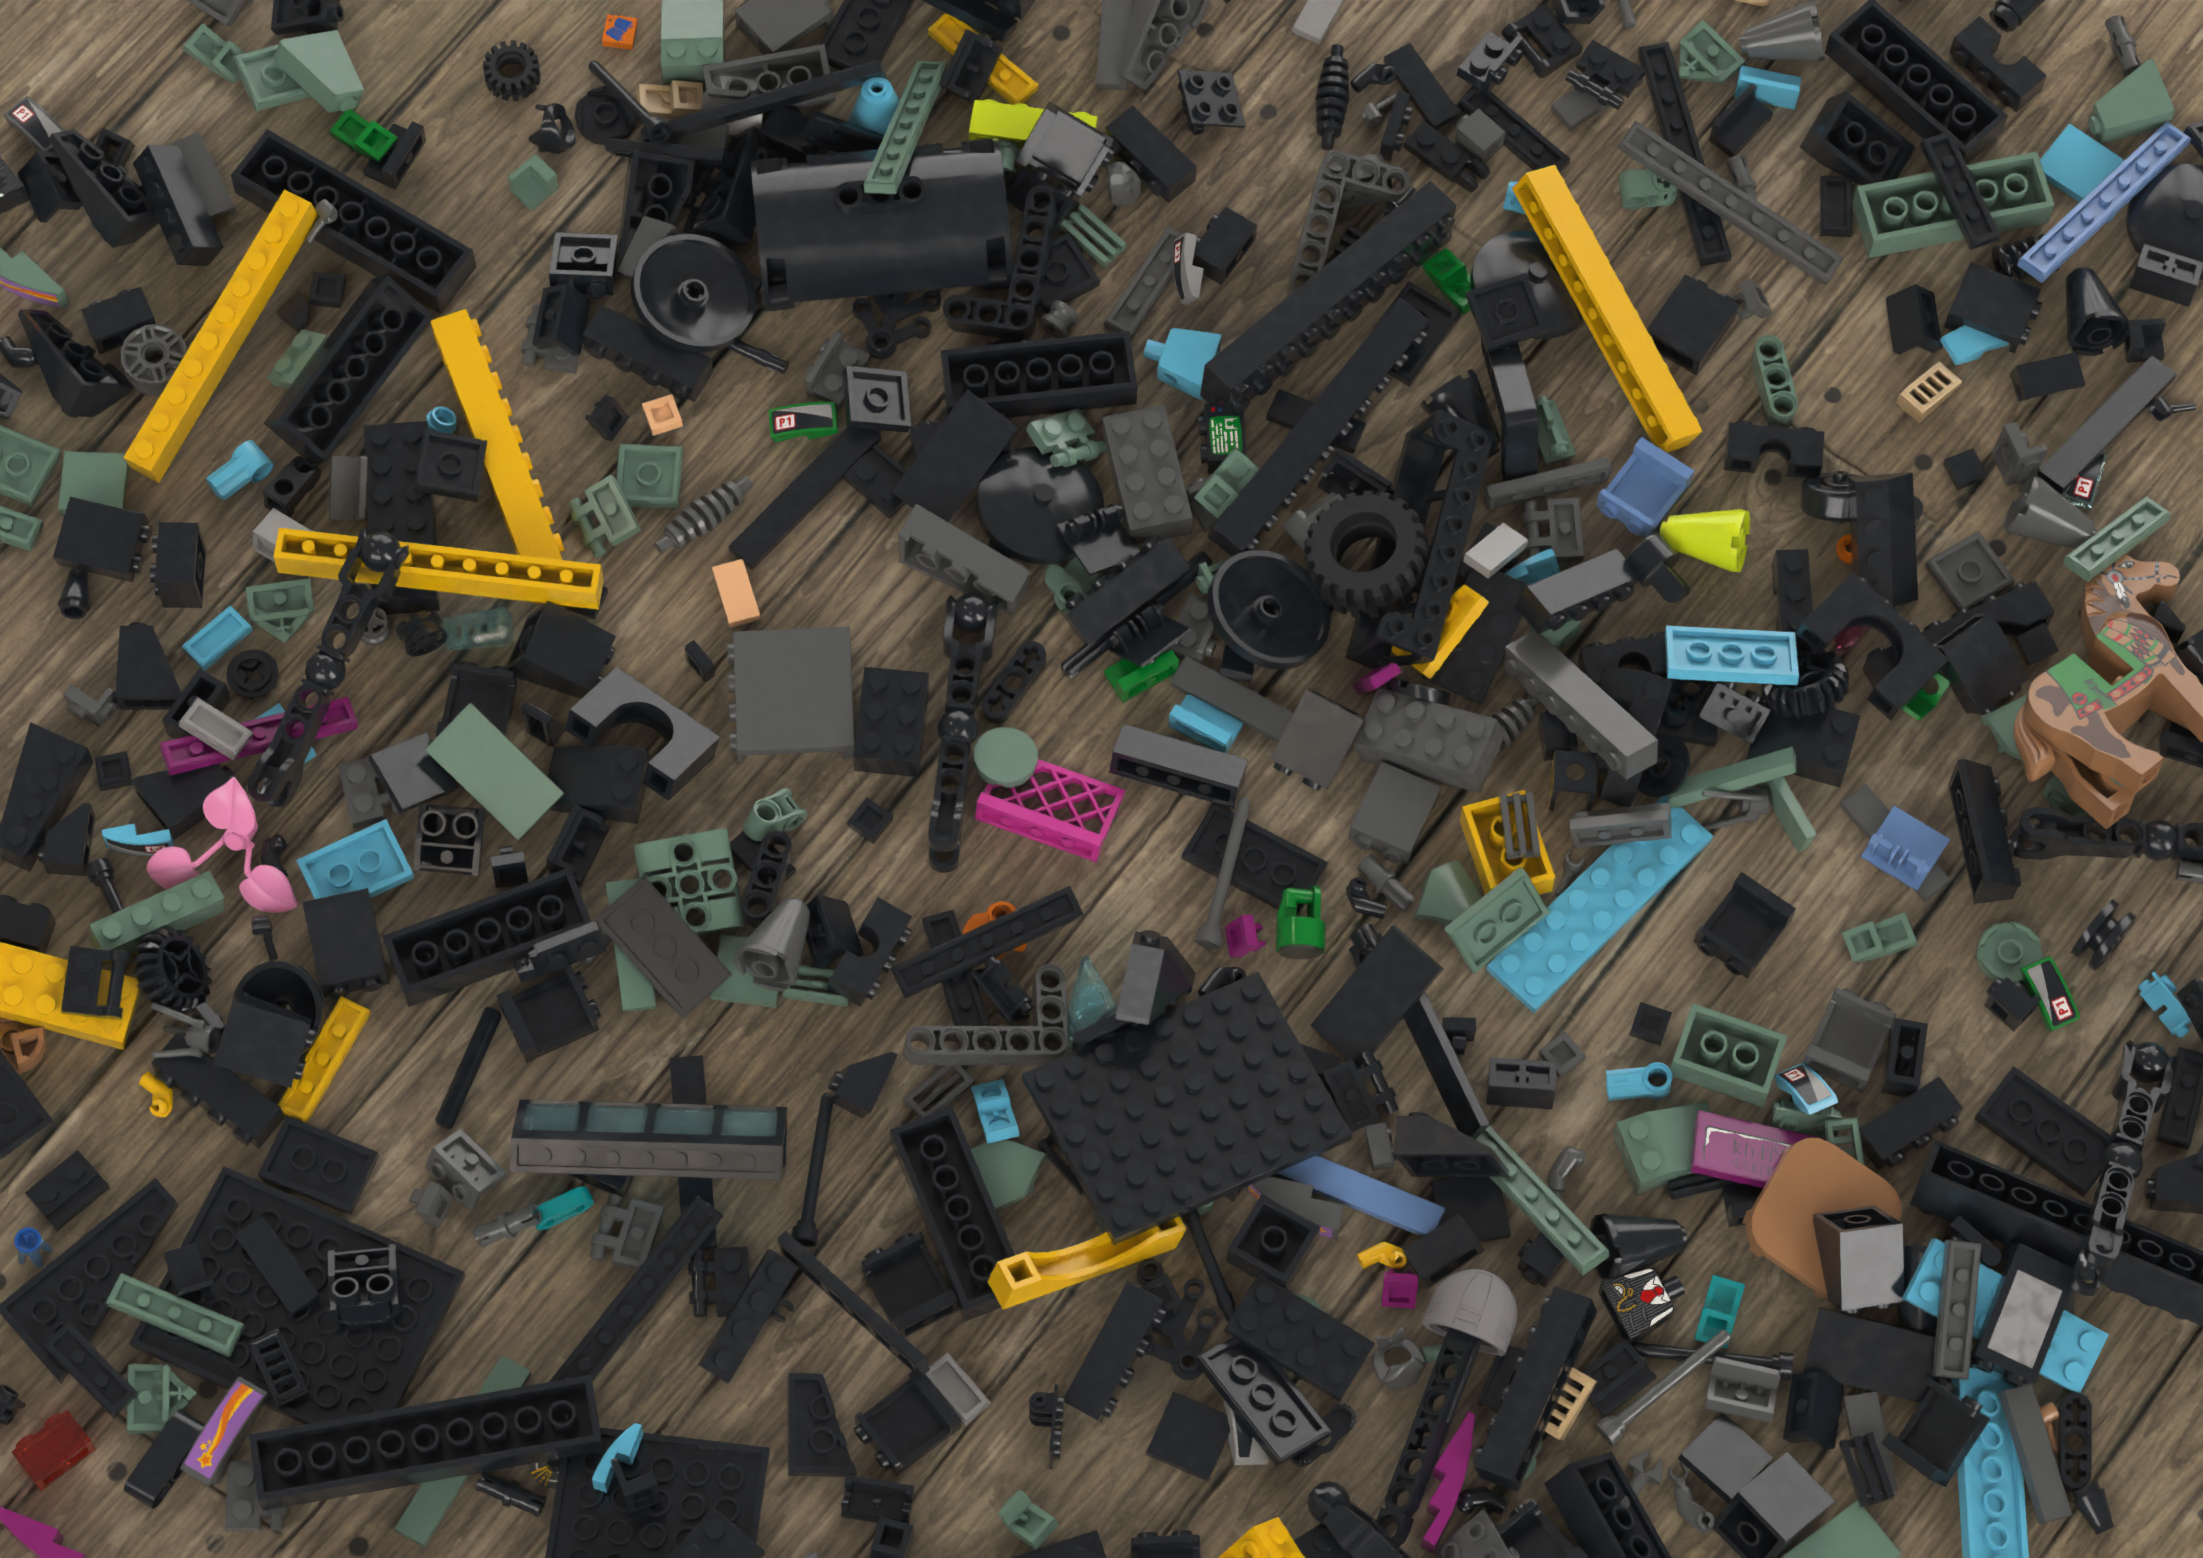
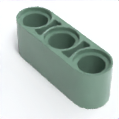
[1752,335,1798,428]

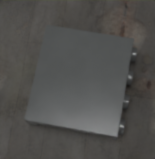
[727,627,855,764]

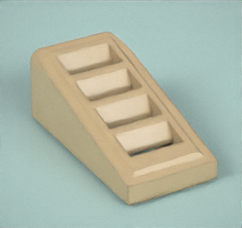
[1896,362,1962,424]
[1545,1367,1597,1441]

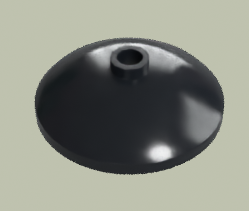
[232,961,325,1055]

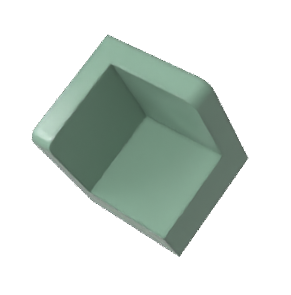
[508,154,559,210]

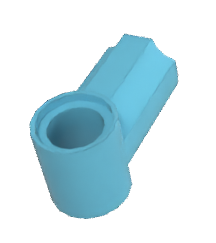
[206,440,274,501]
[1605,1062,1672,1101]

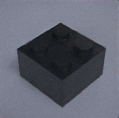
[150,522,207,608]
[1226,1195,1320,1290]

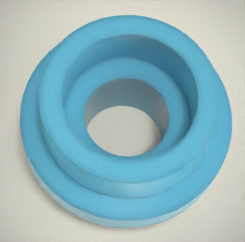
[425,406,457,434]

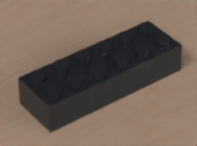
[1825,0,2008,165]
[264,275,433,464]
[940,331,1137,418]
[364,421,440,615]
[383,867,592,1007]
[890,1106,1015,1321]

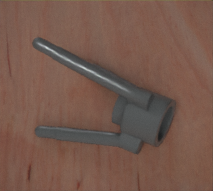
[1702,786,1769,831]
[151,1003,221,1058]

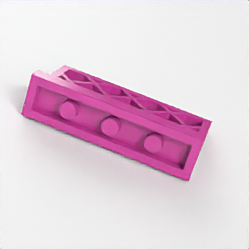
[975,759,1125,863]

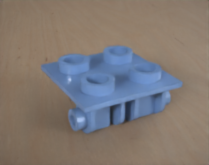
[1861,806,1950,891]

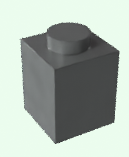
[1455,108,1505,163]

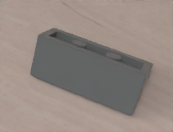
[1569,803,1672,848]

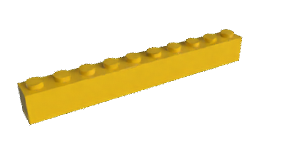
[1512,165,1702,453]
[123,190,319,483]
[430,309,569,604]
[273,528,604,610]

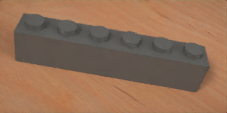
[1504,630,1658,780]

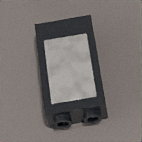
[1970,1243,2072,1387]

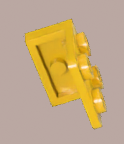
[1218,1517,1305,1558]

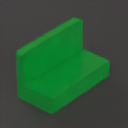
[1104,650,1179,703]

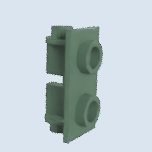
[1535,396,1576,465]
[1771,1099,1842,1138]

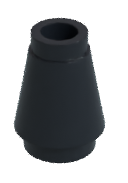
[58,569,91,619]
[2072,1481,2115,1535]

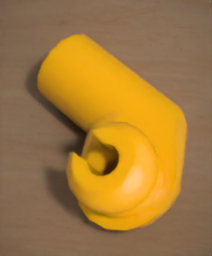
[139,1071,173,1117]
[1356,1242,1408,1269]

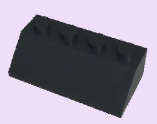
[1848,472,1918,606]
[1948,759,2021,904]
[1544,1451,1671,1558]

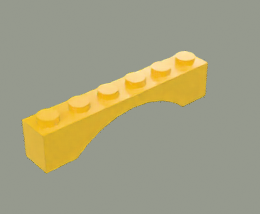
[987,1216,1186,1310]

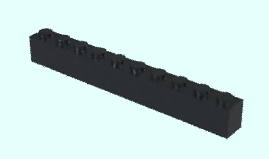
[1207,298,1430,556]

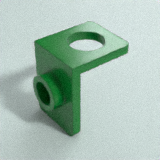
[1903,672,1951,721]

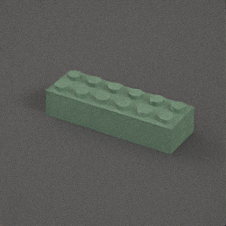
[1852,151,2055,258]

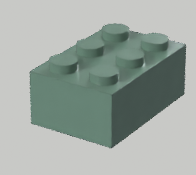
[1670,1003,1787,1108]

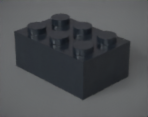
[853,667,930,777]

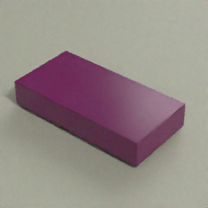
[1352,662,1401,695]

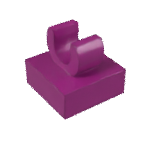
[1225,915,1266,958]
[1381,1269,1418,1309]

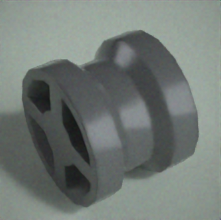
[1039,300,1079,338]
[361,607,391,646]

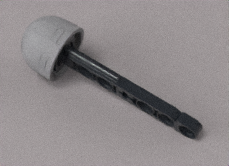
[1377,1269,1517,1546]

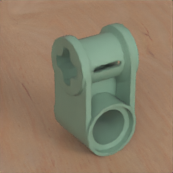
[1618,169,1678,210]
[743,788,808,841]

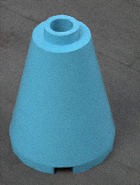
[848,77,900,135]

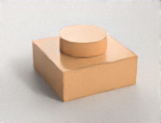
[642,394,683,436]

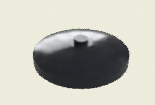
[2126,164,2203,280]
[1470,231,1584,339]
[631,234,757,352]
[976,446,1104,564]
[1207,550,1330,670]

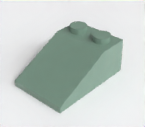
[661,0,725,84]
[1613,1102,1710,1195]

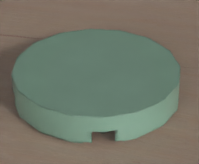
[973,727,1038,788]
[1976,921,2043,984]

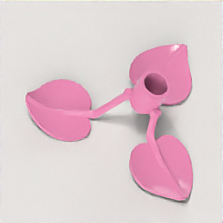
[147,777,299,913]

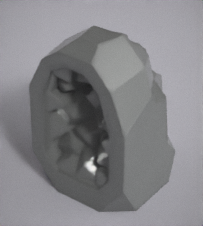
[1106,162,1141,207]

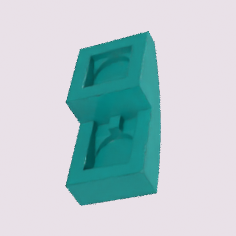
[1694,1275,1745,1349]

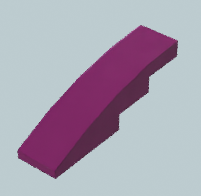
[1421,1411,1475,1554]
[0,1507,86,1558]

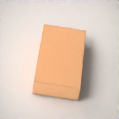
[712,559,761,628]

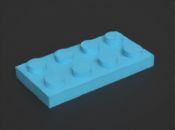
[1665,626,1799,685]

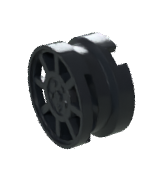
[396,610,448,657]

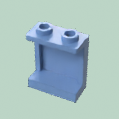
[1596,437,1694,538]

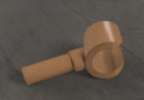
[2040,1402,2059,1452]

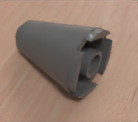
[1739,0,1825,62]
[2003,474,2097,549]
[734,898,811,991]

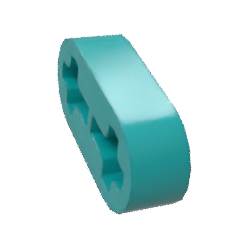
[532,1186,595,1230]

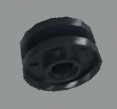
[2071,899,2137,971]

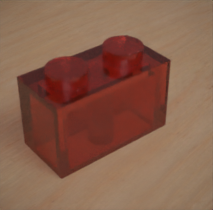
[11,1410,96,1492]

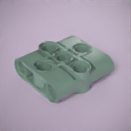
[633,829,745,936]

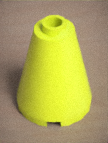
[1660,509,1750,573]

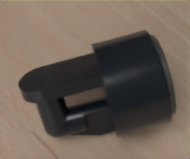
[1626,534,1690,603]

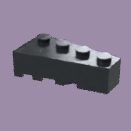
[0,722,94,872]

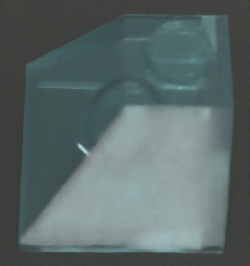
[1068,955,1118,1041]

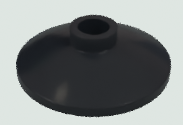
[1637,734,1690,797]

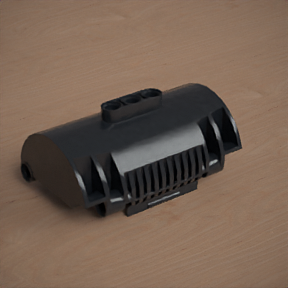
[750,138,1013,312]

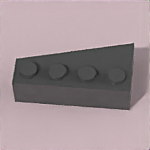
[898,504,1030,616]

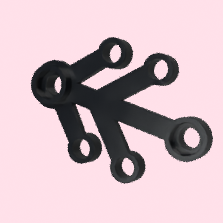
[853,290,941,359]
[1136,1259,1217,1381]

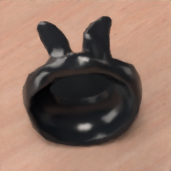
[528,103,575,154]

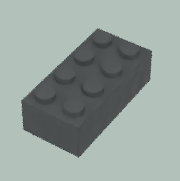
[1102,405,1193,545]
[1354,688,1504,793]

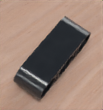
[742,830,793,928]
[124,1409,205,1509]

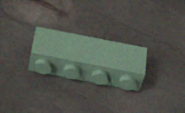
[89,870,225,967]

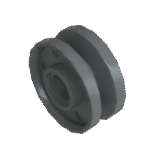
[121,324,187,396]

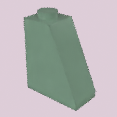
[274,30,364,113]
[2088,59,2175,144]

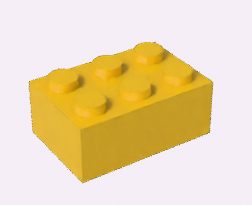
[1460,790,1555,895]

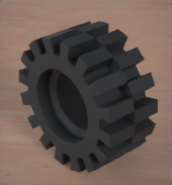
[483,40,541,101]

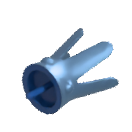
[14,1227,52,1268]

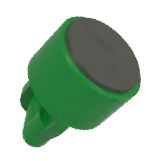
[1276,885,1326,959]

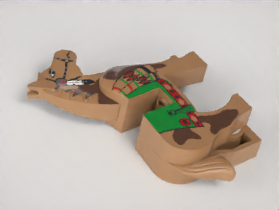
[2014,554,2203,829]

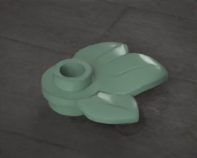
[1045,557,1108,610]

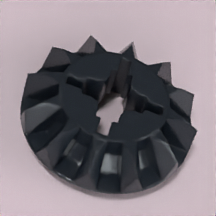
[226,649,279,700]

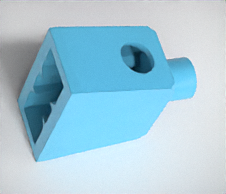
[1143,328,1222,400]

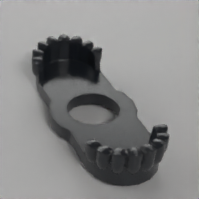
[1289,1403,1356,1467]

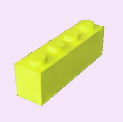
[969,99,1097,151]

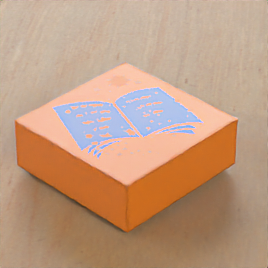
[602,14,638,50]

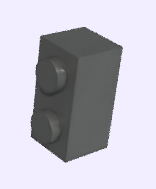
[1364,1122,1397,1171]

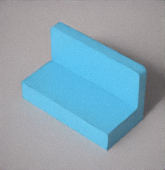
[1734,65,1802,110]
[1169,694,1243,754]

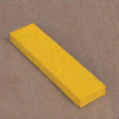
[928,13,1038,105]
[277,996,371,1124]

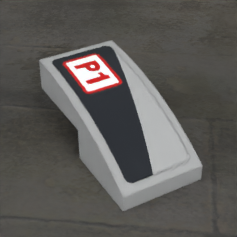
[1172,232,1204,305]
[1224,1401,1268,1465]

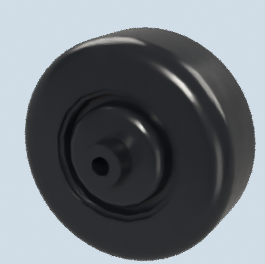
[1800,471,1860,524]

